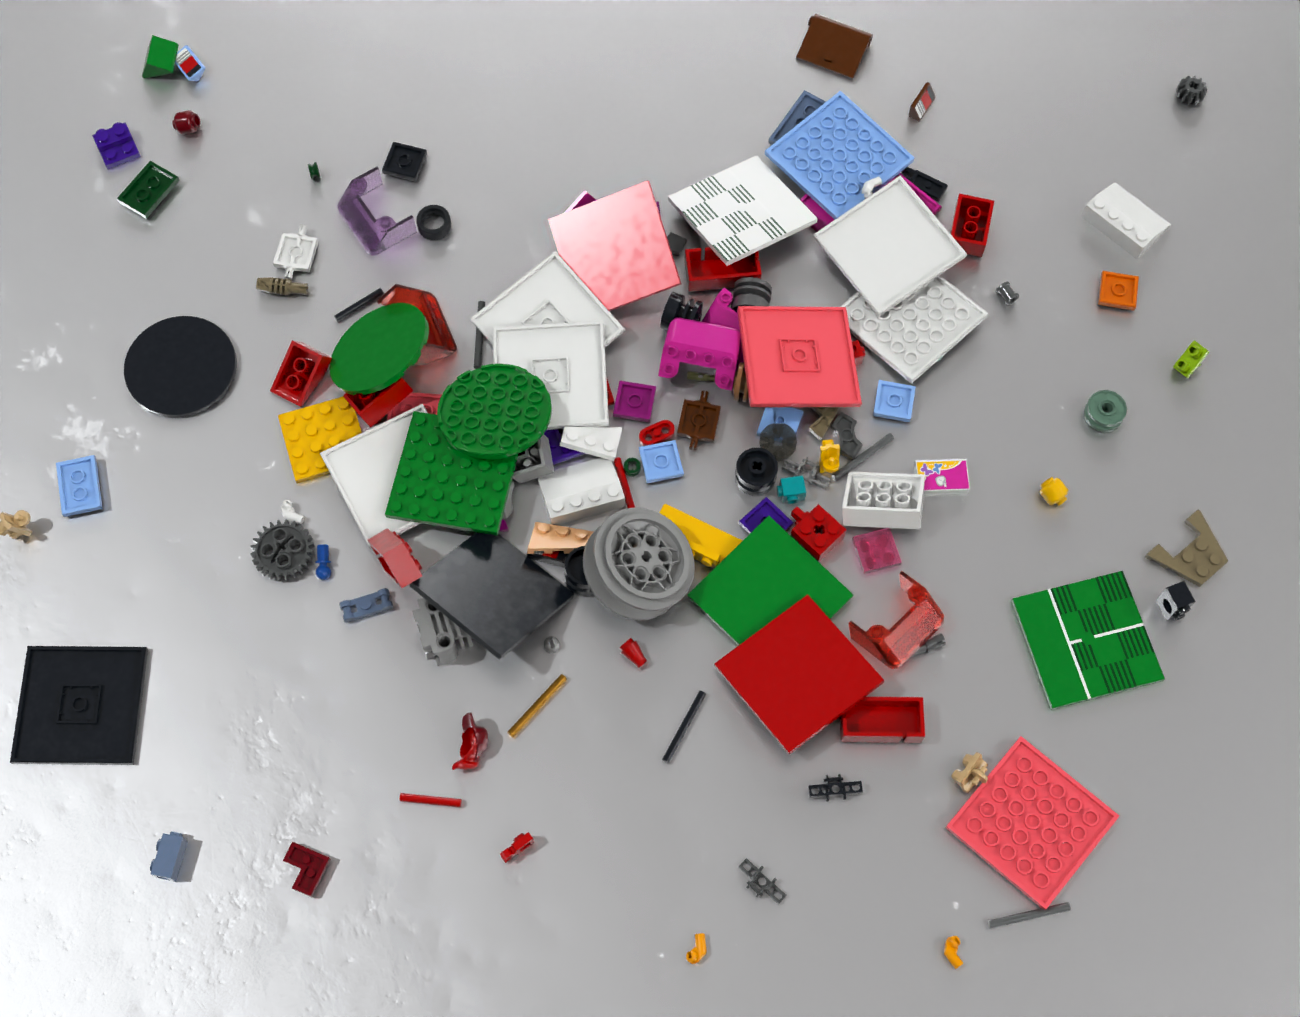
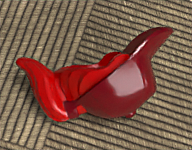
[452,712,489,770]

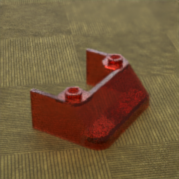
[377,284,457,365]
[848,571,944,669]

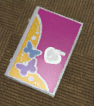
[914,458,970,496]

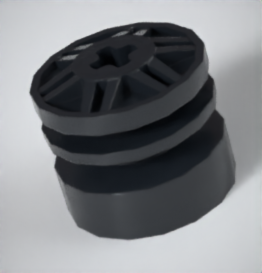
[660,292,703,331]

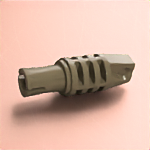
[256,277,308,295]

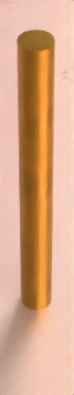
[507,674,567,738]

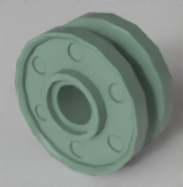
[1084,390,1127,432]

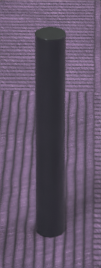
[334,288,384,322]

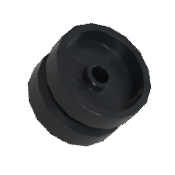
[735,448,778,496]
[564,546,593,596]

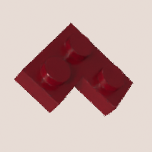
[283,842,331,898]

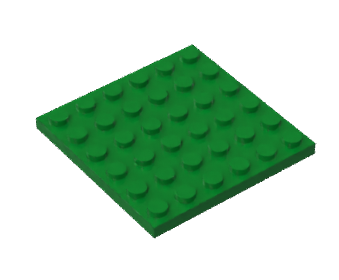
[385,411,519,535]

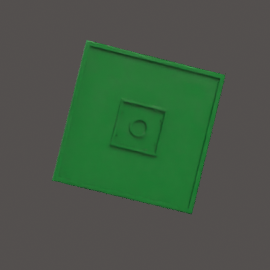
[687,516,854,646]

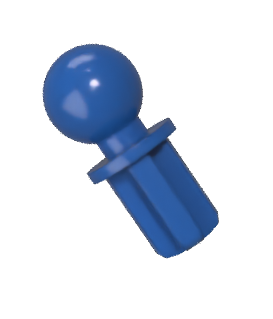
[315,544,331,580]

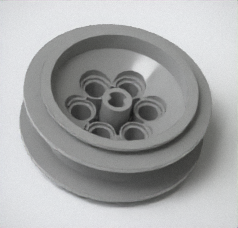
[583,508,695,620]

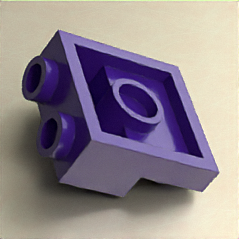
[92,122,141,170]

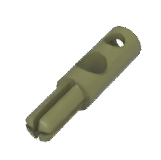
[687,371,715,382]

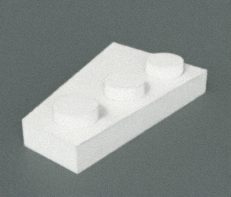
[559,427,622,461]

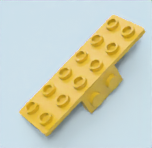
[659,504,743,568]

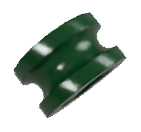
[308,162,320,179]
[624,458,641,477]

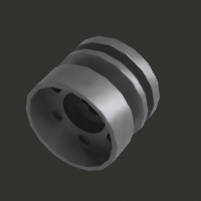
[731,277,772,312]

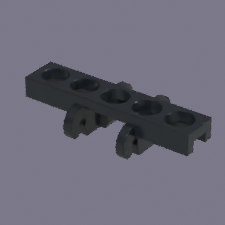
[808,774,863,801]

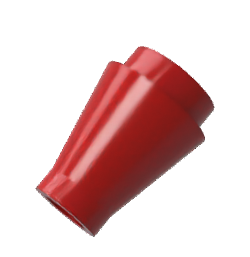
[620,638,647,668]

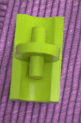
[1173,340,1210,378]

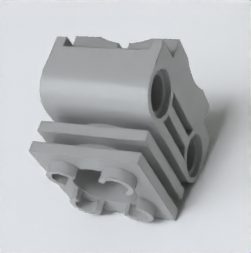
[412,598,473,666]

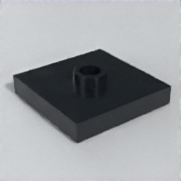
[382,142,427,182]

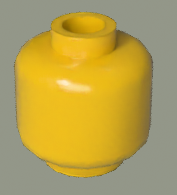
[1039,477,1069,506]

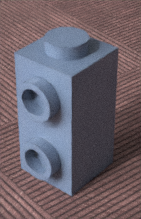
[150,832,188,882]

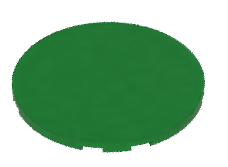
[329,303,429,395]
[437,364,552,459]

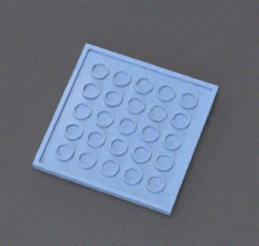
[765,91,915,220]

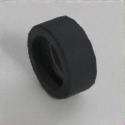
[416,205,451,240]

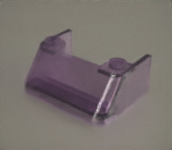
[337,167,417,255]

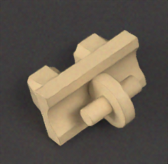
[0,510,32,539]
[951,752,988,794]

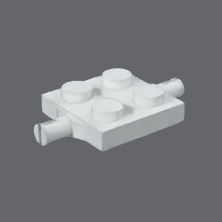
[273,224,318,280]

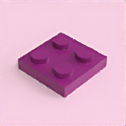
[613,381,656,423]

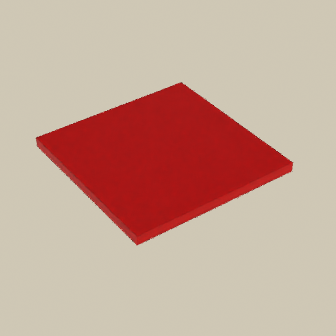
[714,594,884,755]

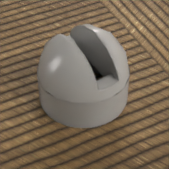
[544,636,560,653]

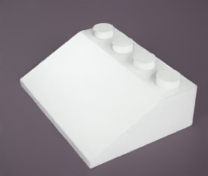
[1081,182,1171,259]
[537,458,625,525]
[842,472,925,530]

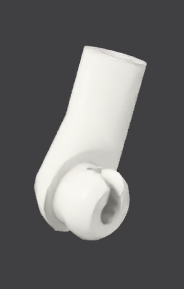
[862,176,882,198]
[281,500,304,525]

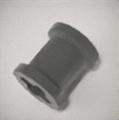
[995,281,1019,306]

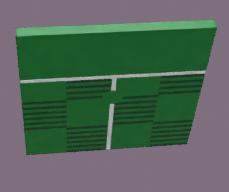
[1011,571,1165,710]

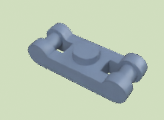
[339,588,393,623]

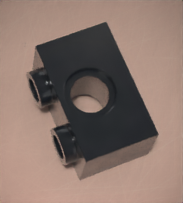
[1156,581,1196,621]

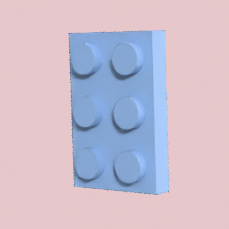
[56,455,103,517]

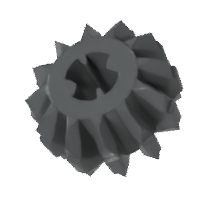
[1176,75,1207,106]

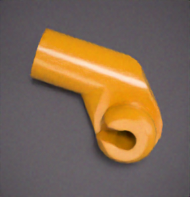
[686,933,707,964]
[944,935,963,969]

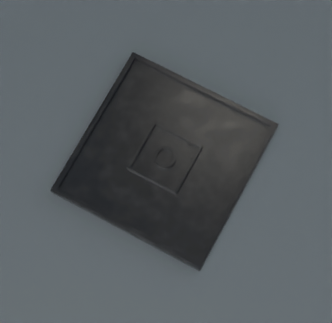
[410,532,575,660]
[10,646,148,765]

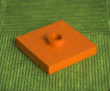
[1098,271,1139,311]

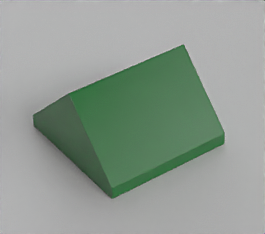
[142,35,179,78]

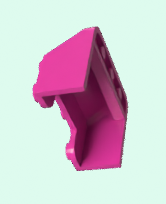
[658,318,742,391]

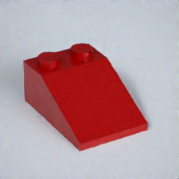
[270,340,332,407]

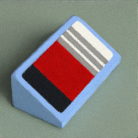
[175,45,206,82]

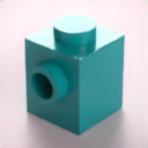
[777,475,806,504]

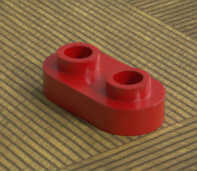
[639,420,675,446]

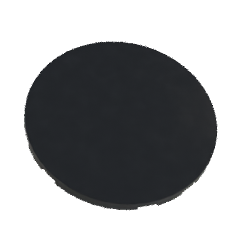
[124,316,237,418]

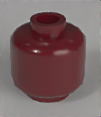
[172,110,201,135]

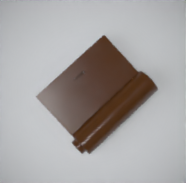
[796,13,873,79]

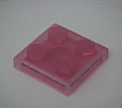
[852,528,902,574]

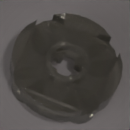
[759,423,797,462]

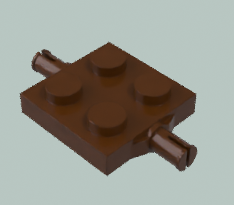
[677,390,721,451]

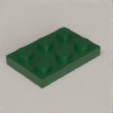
[117,161,180,219]

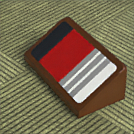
[909,82,935,122]

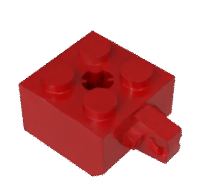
[791,504,847,562]

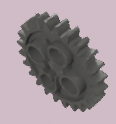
[250,519,315,581]

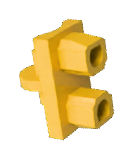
[819,439,840,473]

